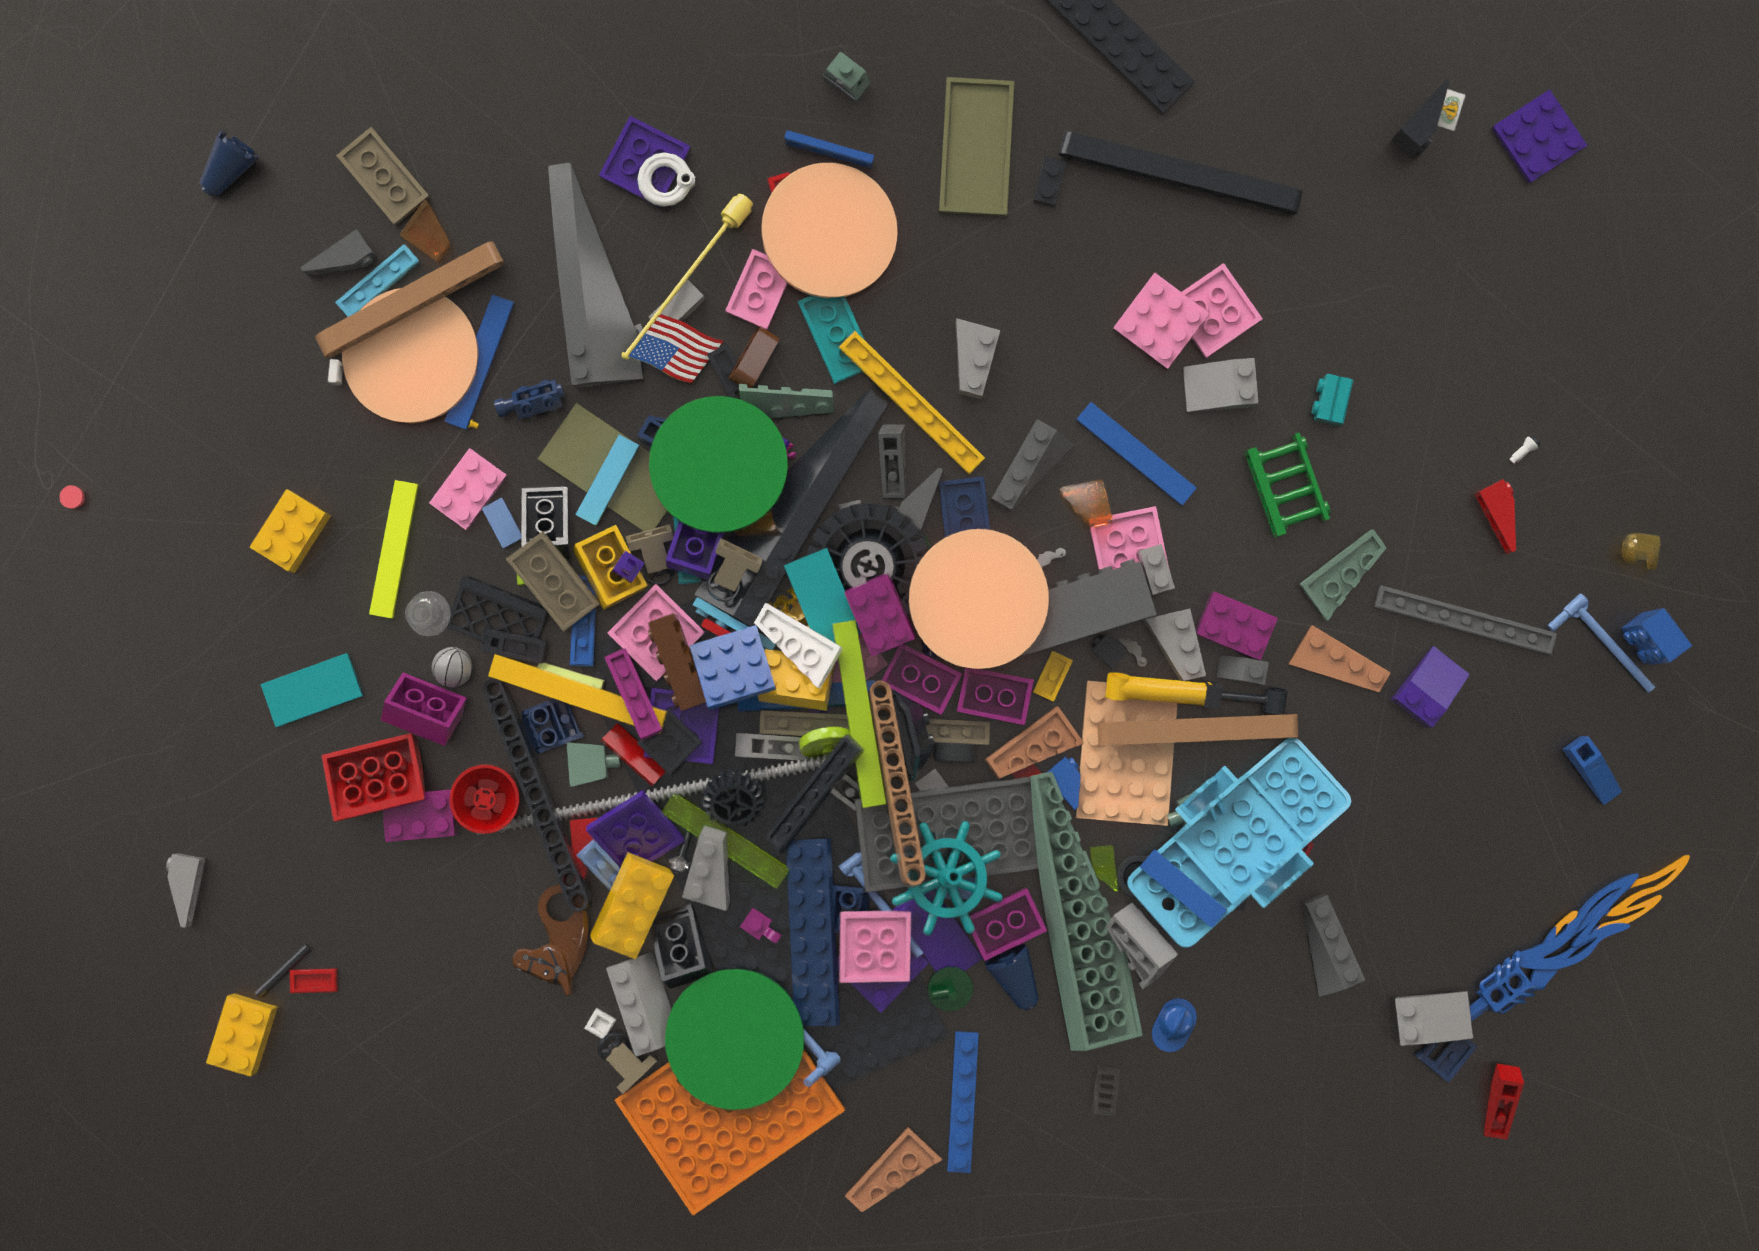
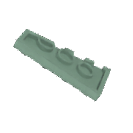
[739,384,834,418]
[1299,529,1387,621]

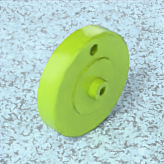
[799,727,850,759]

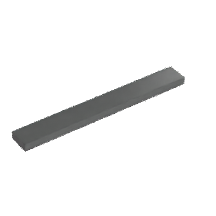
[1374,585,1558,656]

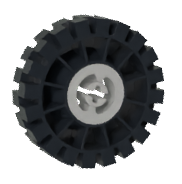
[807,502,930,615]

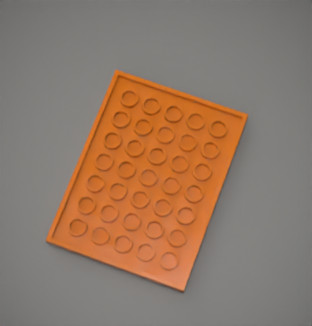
[615,1049,845,1215]

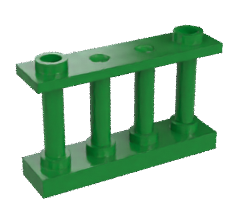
[1245,432,1331,538]

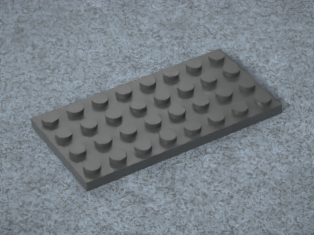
[854,776,1038,892]

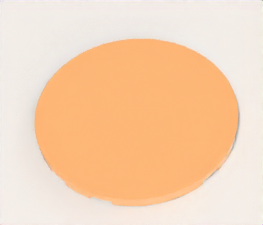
[761,163,897,298]
[342,288,479,424]
[909,529,1049,669]

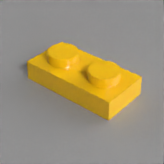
[1033,651,1073,702]

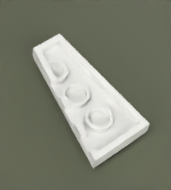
[754,603,843,689]

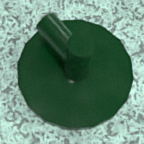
[928,966,973,1011]

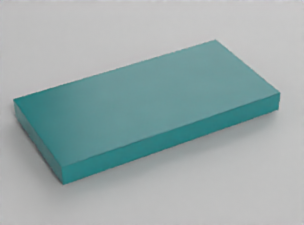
[798,296,864,385]
[784,548,862,643]
[261,653,363,727]

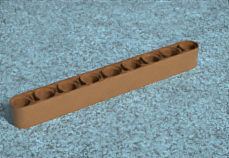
[315,241,504,358]
[868,681,925,887]
[1097,714,1299,746]

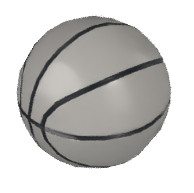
[432,647,473,688]

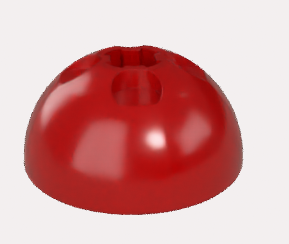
[449,765,519,834]

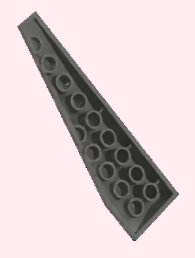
[548,163,644,389]

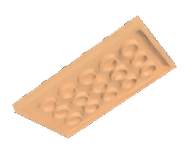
[1075,681,1177,826]

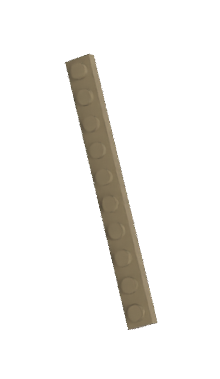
[760,711,990,745]

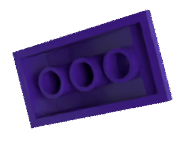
[893,888,983,972]

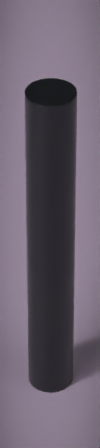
[254,944,311,998]

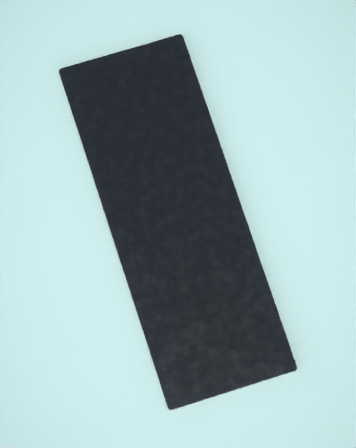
[581,597,948,1090]

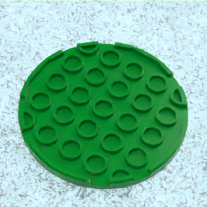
[649,396,788,533]
[665,969,804,1110]

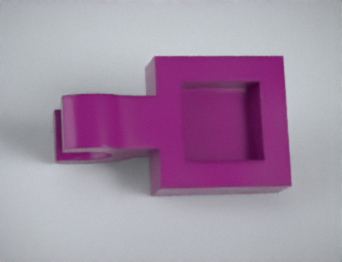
[740,907,782,943]

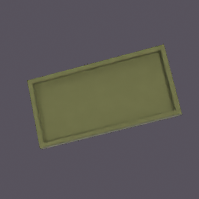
[939,77,1014,217]
[538,403,668,531]

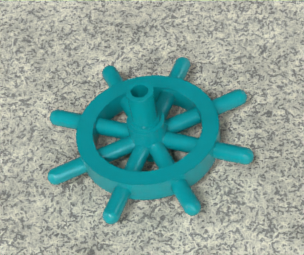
[890,821,1003,935]

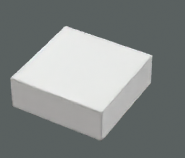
[328,359,343,386]
[584,1008,617,1039]

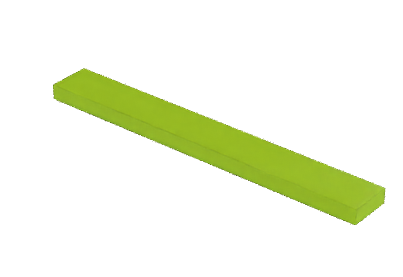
[832,620,886,808]

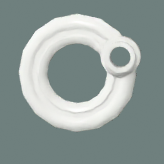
[638,153,696,207]

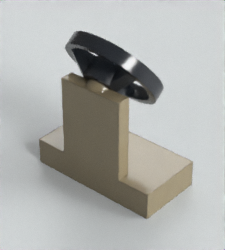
[625,524,675,586]
[707,538,762,602]
[598,1033,659,1094]

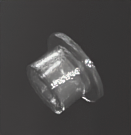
[405,591,451,637]

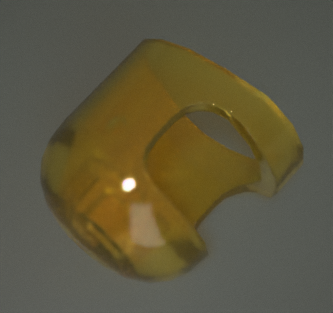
[1622,532,1660,571]

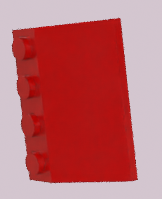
[321,733,425,822]

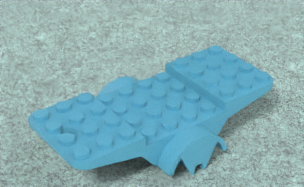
[1127,737,1351,948]

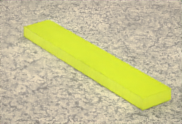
[369,480,419,619]

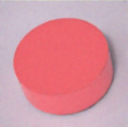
[60,486,85,509]

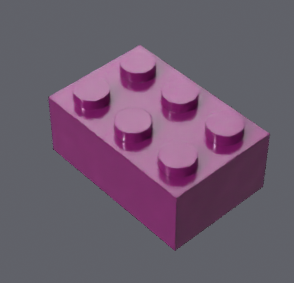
[845,572,916,657]
[1195,592,1278,660]
[881,644,962,716]
[956,667,1034,725]
[381,673,467,746]
[383,790,459,842]
[969,887,1047,961]

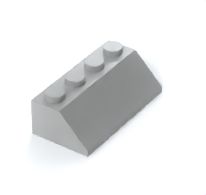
[606,951,672,1057]

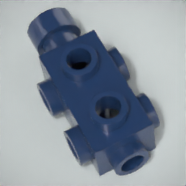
[494,380,565,419]

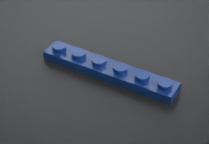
[947,1031,979,1173]

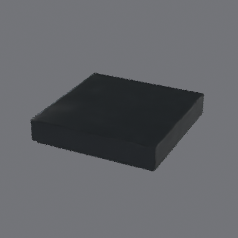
[637,710,702,775]

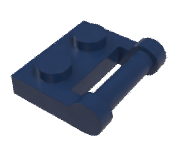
[1415,1039,1477,1083]

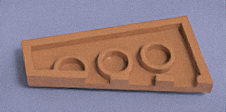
[1287,625,1390,693]
[985,706,1084,778]
[845,1127,942,1212]

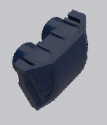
[521,699,584,754]
[833,885,870,933]

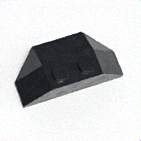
[891,690,935,781]

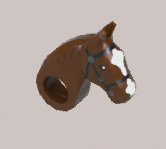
[512,884,590,996]

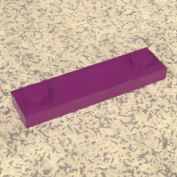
[604,648,663,741]

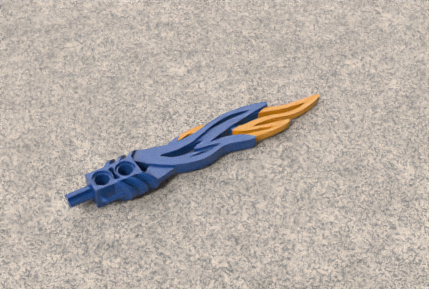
[1470,855,1690,1022]

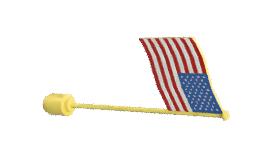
[621,194,753,383]

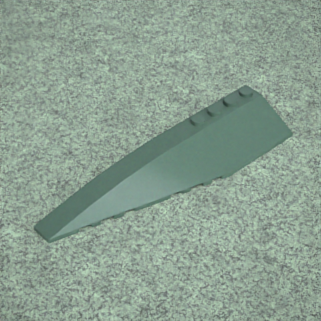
[1031,772,1143,1051]

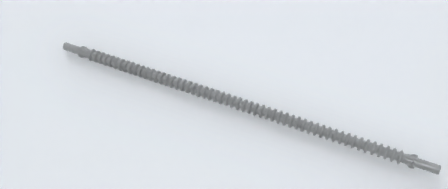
[476,744,903,835]

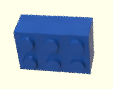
[1621,608,1692,665]

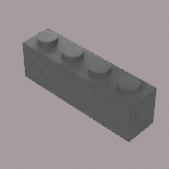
[991,419,1075,512]
[1302,894,1365,997]

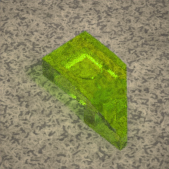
[1090,845,1118,891]

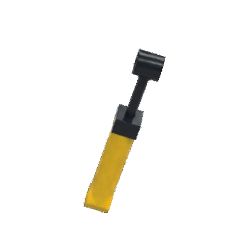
[1105,672,1288,715]

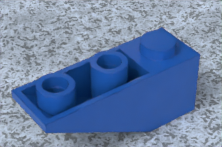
[1562,736,1622,805]

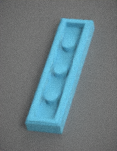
[335,244,420,317]
[576,435,640,526]

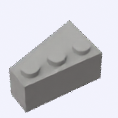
[955,318,1000,400]
[1143,609,1206,681]
[682,825,730,911]
[1105,903,1178,989]

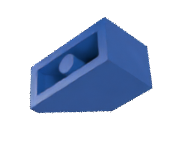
[1046,757,1081,810]

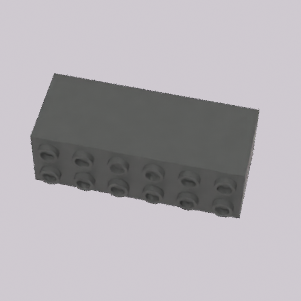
[1022,559,1157,657]

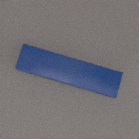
[784,130,874,168]
[570,575,597,667]
[1140,849,1227,928]

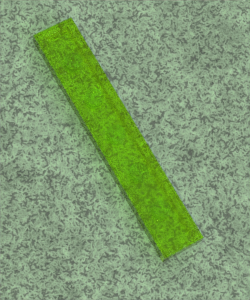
[662,792,789,889]

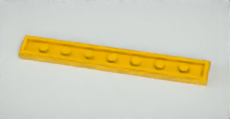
[839,331,985,475]
[488,654,667,734]

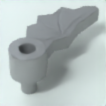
[1037,548,1067,568]
[1118,638,1147,668]

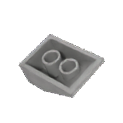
[1183,358,1258,412]
[1395,991,1473,1046]

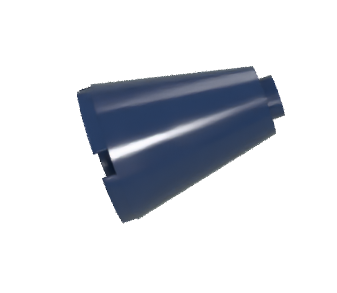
[200,130,259,196]
[985,943,1039,1011]

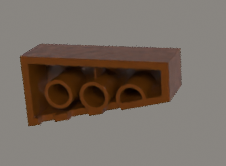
[647,613,707,711]

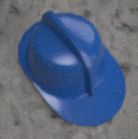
[1152,998,1197,1052]

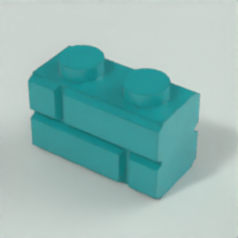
[1311,374,1353,427]

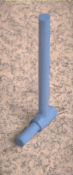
[1547,594,1655,692]
[839,852,923,958]
[804,1029,841,1087]

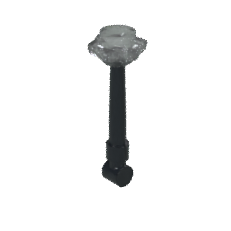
[669,806,701,872]

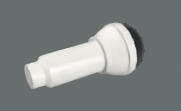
[1509,435,1540,464]

